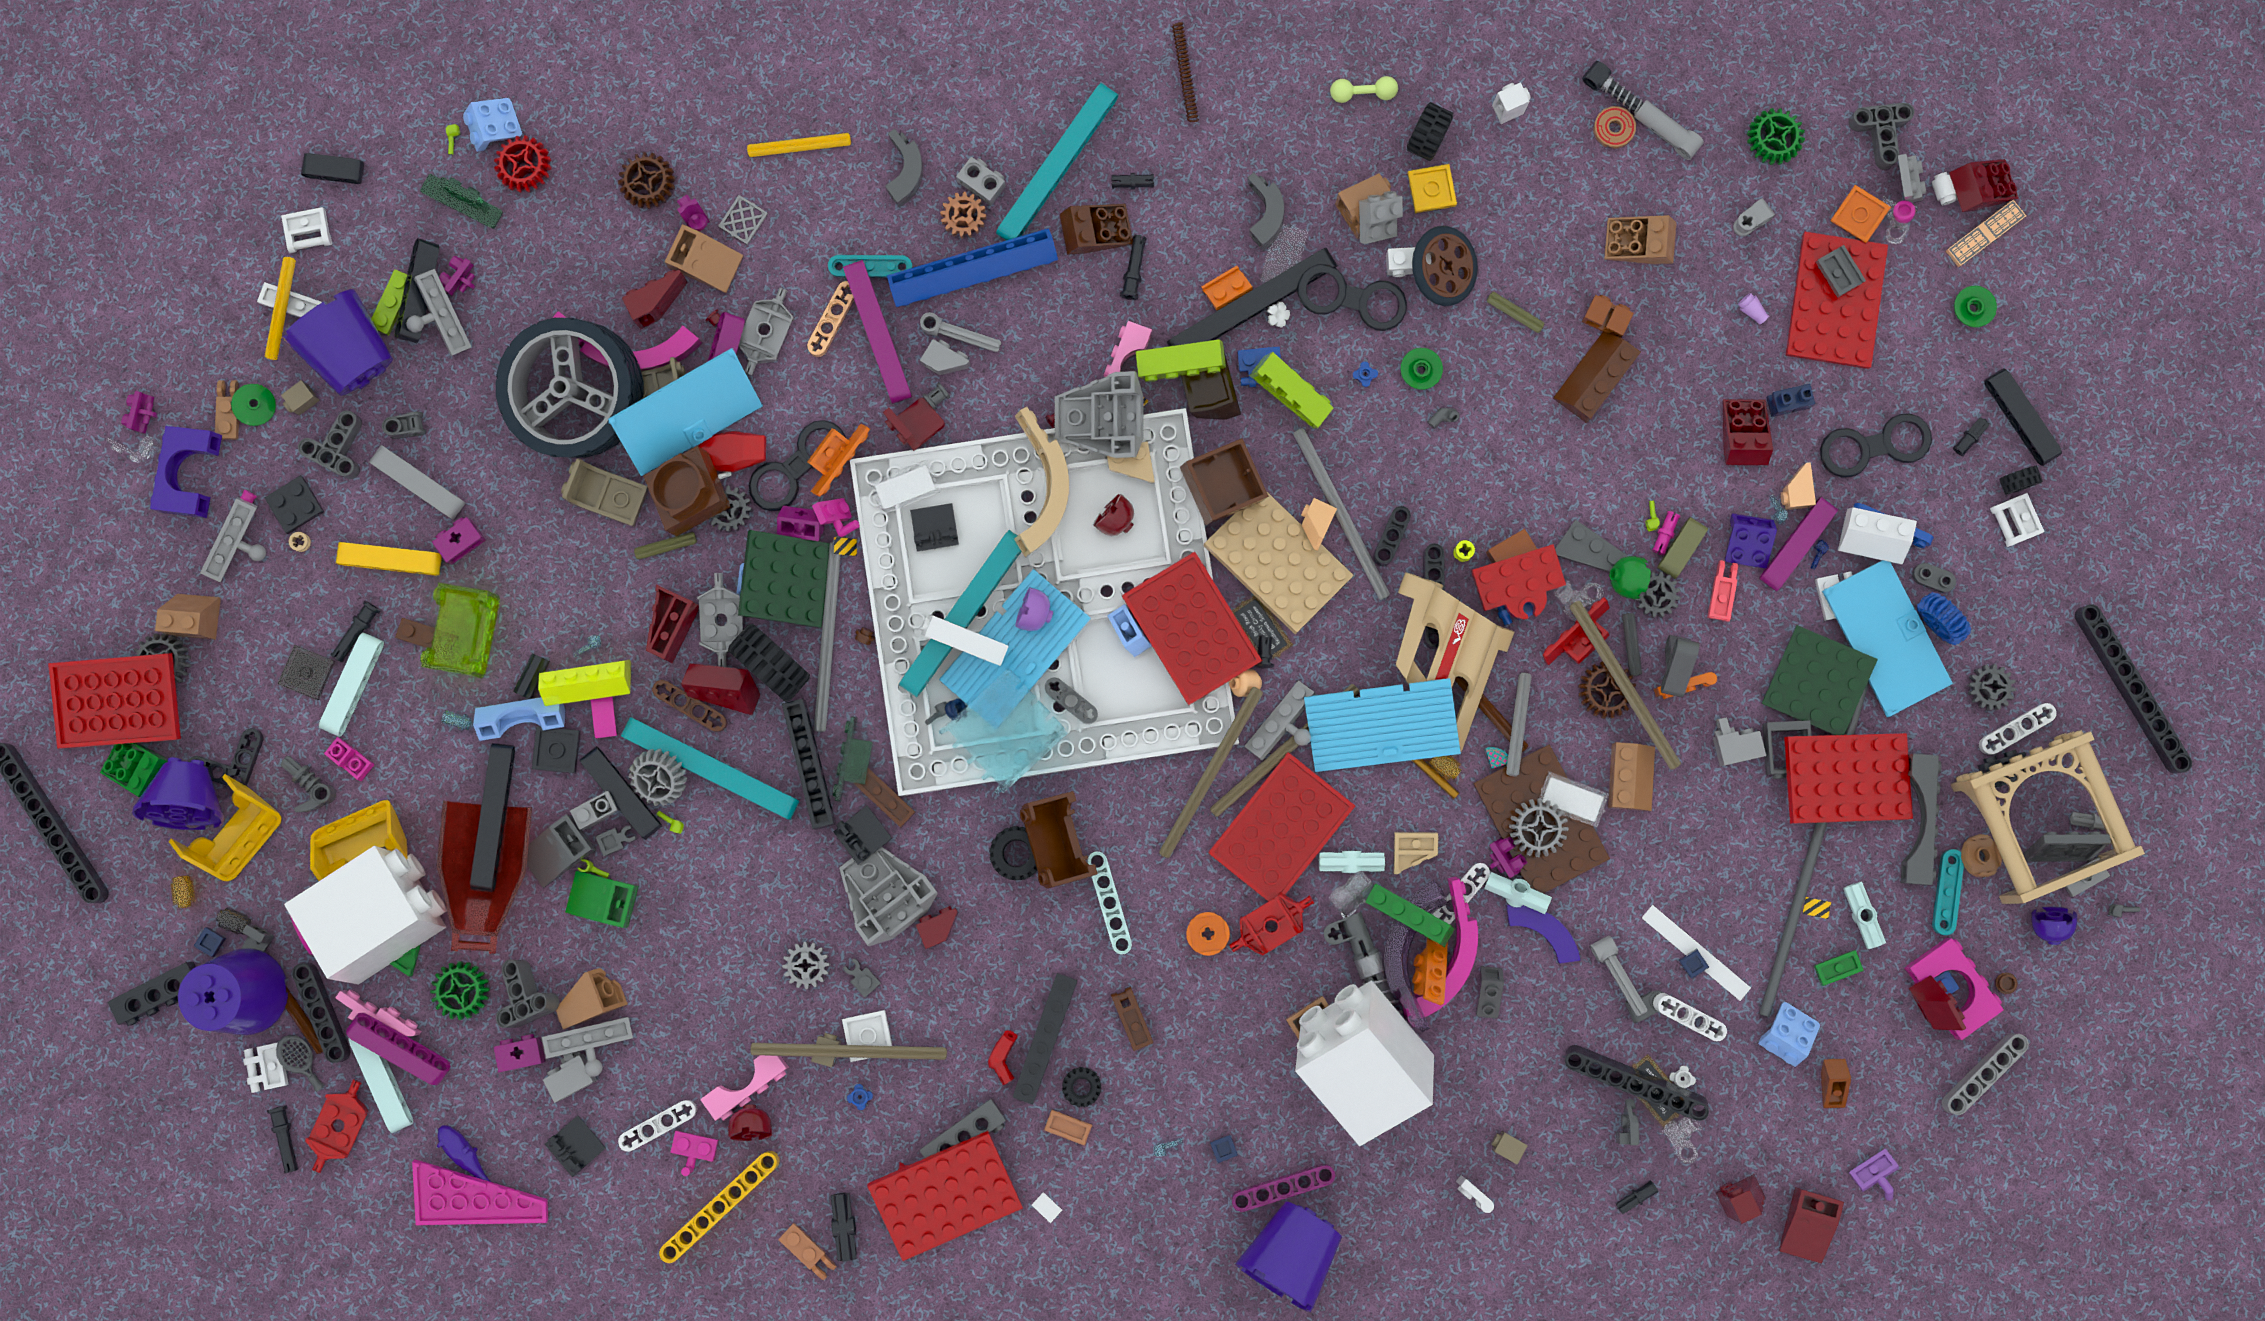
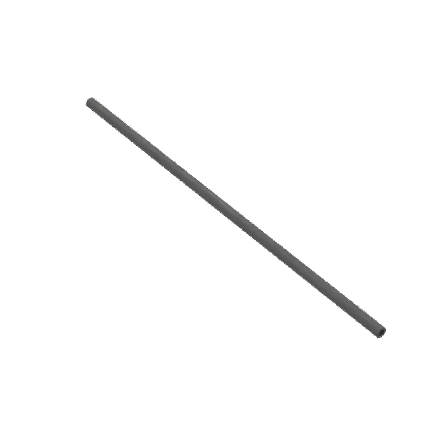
[1759,682,1869,1017]

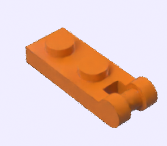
[1654,672,1717,699]

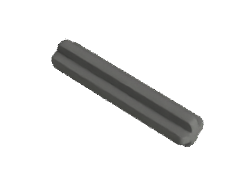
[1622,613,1642,676]

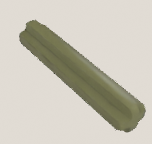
[1487,292,1545,333]
[634,532,697,560]

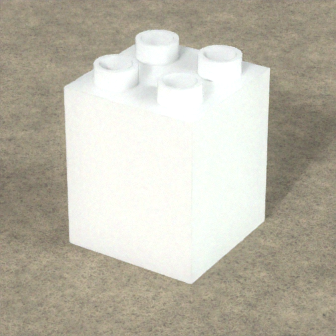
[284,846,447,985]
[1295,980,1434,1146]

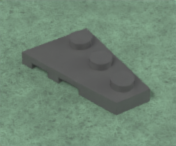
[1555,520,1627,573]

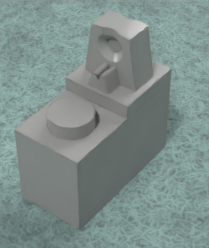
[1713,717,1766,767]
[543,1051,597,1103]

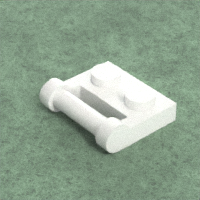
[281,207,332,253]
[1990,493,2044,547]
[1456,1175,1494,1213]

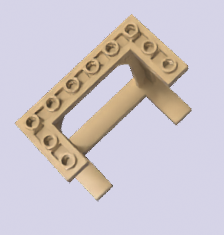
[1950,730,2145,904]

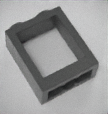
[1762,720,1811,779]

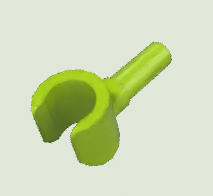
[446,124,460,155]
[1645,501,1660,532]
[657,811,684,834]
[578,859,609,878]

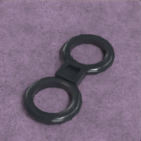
[1297,264,1407,331]
[1820,413,1932,478]
[749,420,846,511]

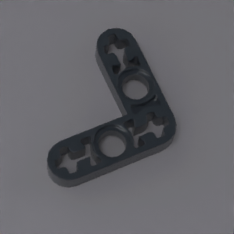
[188,728,263,787]

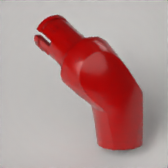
[988,1030,1018,1085]

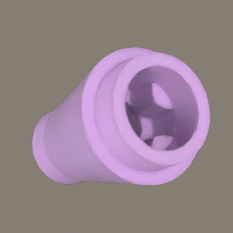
[1738,293,1769,325]

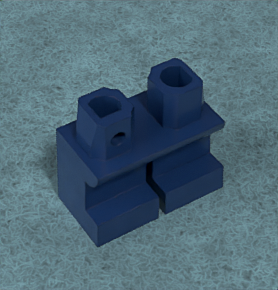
[1766,384,1815,417]

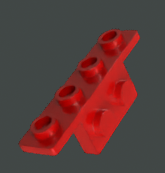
[1543,598,1610,665]

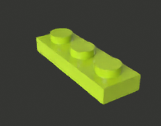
[371,269,407,336]

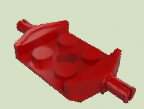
[305,1079,368,1173]

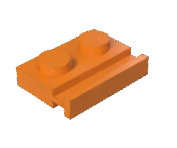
[1201,266,1253,311]

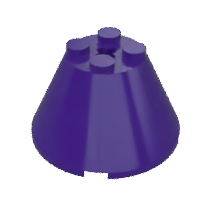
[132,757,224,830]

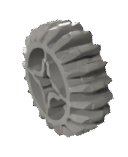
[628,749,687,806]
[1509,798,1568,857]

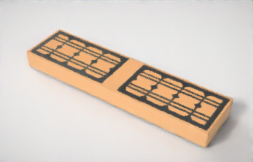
[1946,200,2026,267]

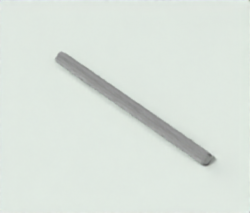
[1294,428,1390,600]
[814,542,841,732]

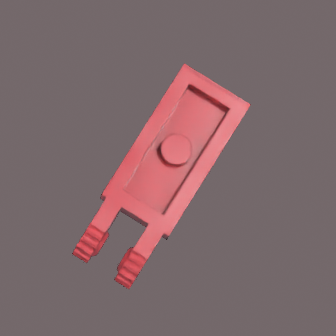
[1707,560,1738,622]

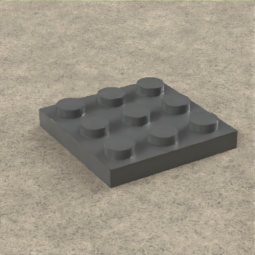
[2023,832,2111,862]

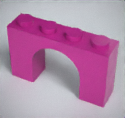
[1904,938,2004,1040]

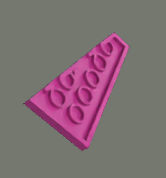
[412,1159,548,1225]

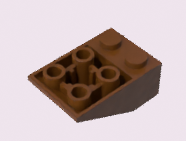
[1059,204,1133,255]

